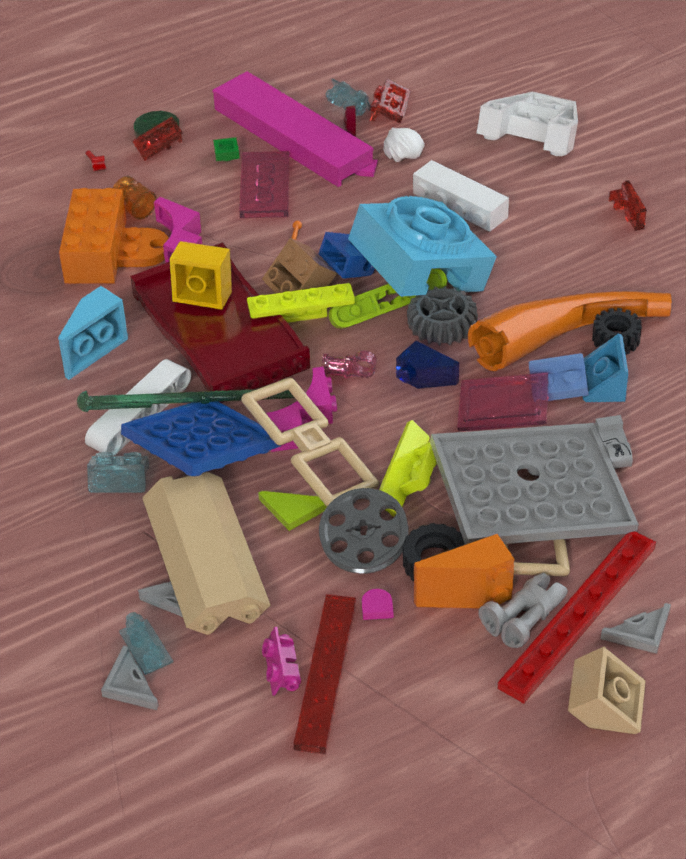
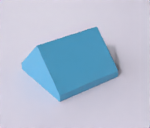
[582,333,629,402]

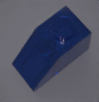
[396,341,460,389]

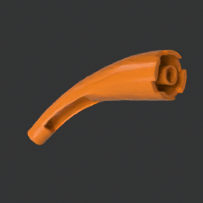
[468,291,672,371]

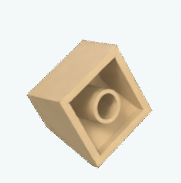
[568,647,645,734]

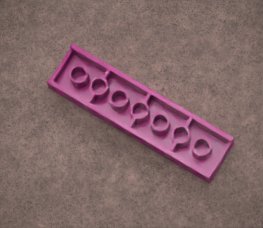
[212,71,373,187]

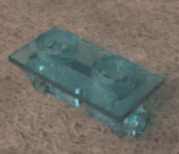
[326,78,372,116]
[119,612,173,675]

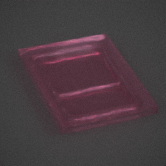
[457,373,549,432]

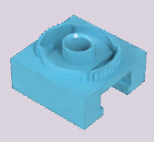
[348,196,497,296]

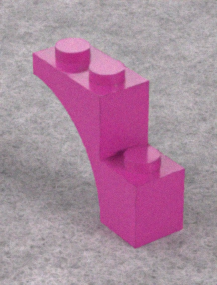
[154,197,202,263]
[266,366,337,452]

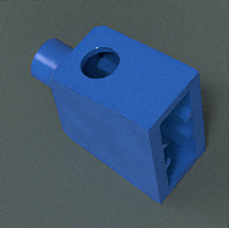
[318,232,375,279]

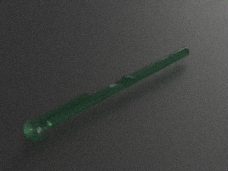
[77,389,295,412]

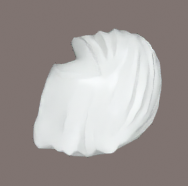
[383,128,425,162]

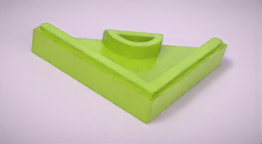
[258,491,327,531]

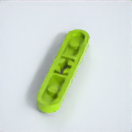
[328,268,447,329]

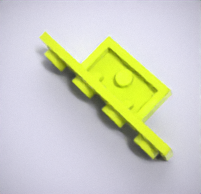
[247,283,355,323]
[379,420,437,517]

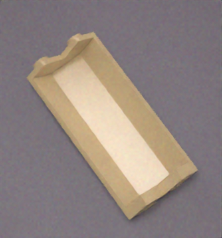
[142,471,270,635]

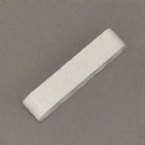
[85,359,191,457]

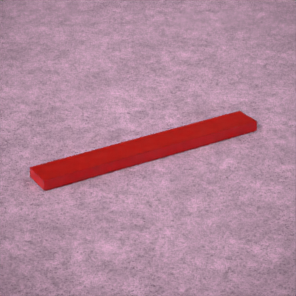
[497,531,656,704]

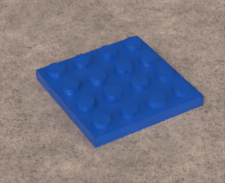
[121,397,281,476]

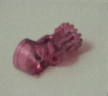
[321,351,377,379]

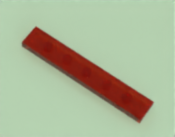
[293,594,356,754]

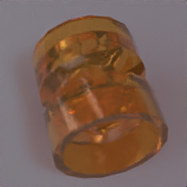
[113,176,157,220]

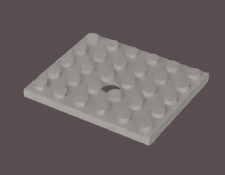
[430,423,639,545]

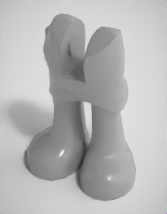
[479,573,568,648]

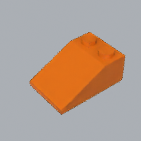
[414,534,514,608]

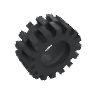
[592,308,642,355]

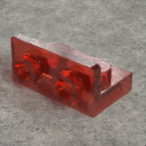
[369,79,411,123]

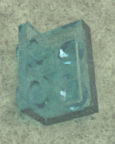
[87,452,149,493]

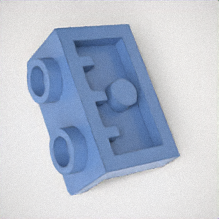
[528,353,589,403]

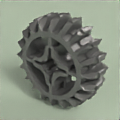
[407,286,478,346]

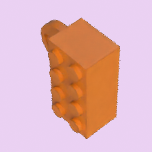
[59,188,169,284]

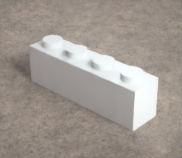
[413,160,509,232]

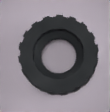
[403,523,465,582]

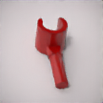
[85,150,106,171]

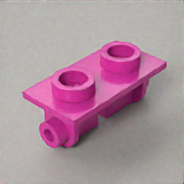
[262,626,301,696]

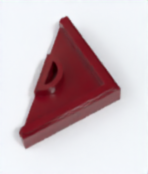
[343,106,356,137]

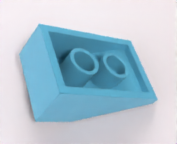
[58,286,128,380]

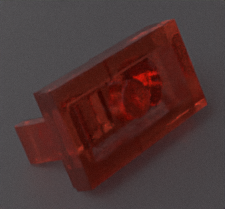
[132,117,183,161]
[608,180,647,231]

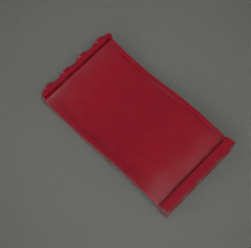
[130,242,311,403]

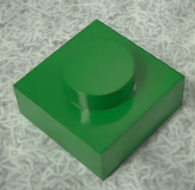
[213,137,240,161]

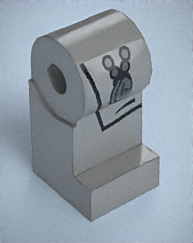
[595,415,633,469]

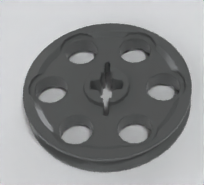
[319,488,409,574]

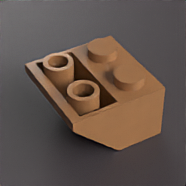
[262,238,337,293]

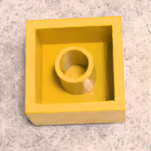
[170,241,232,309]

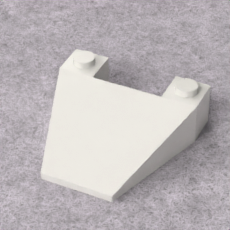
[477,92,578,156]

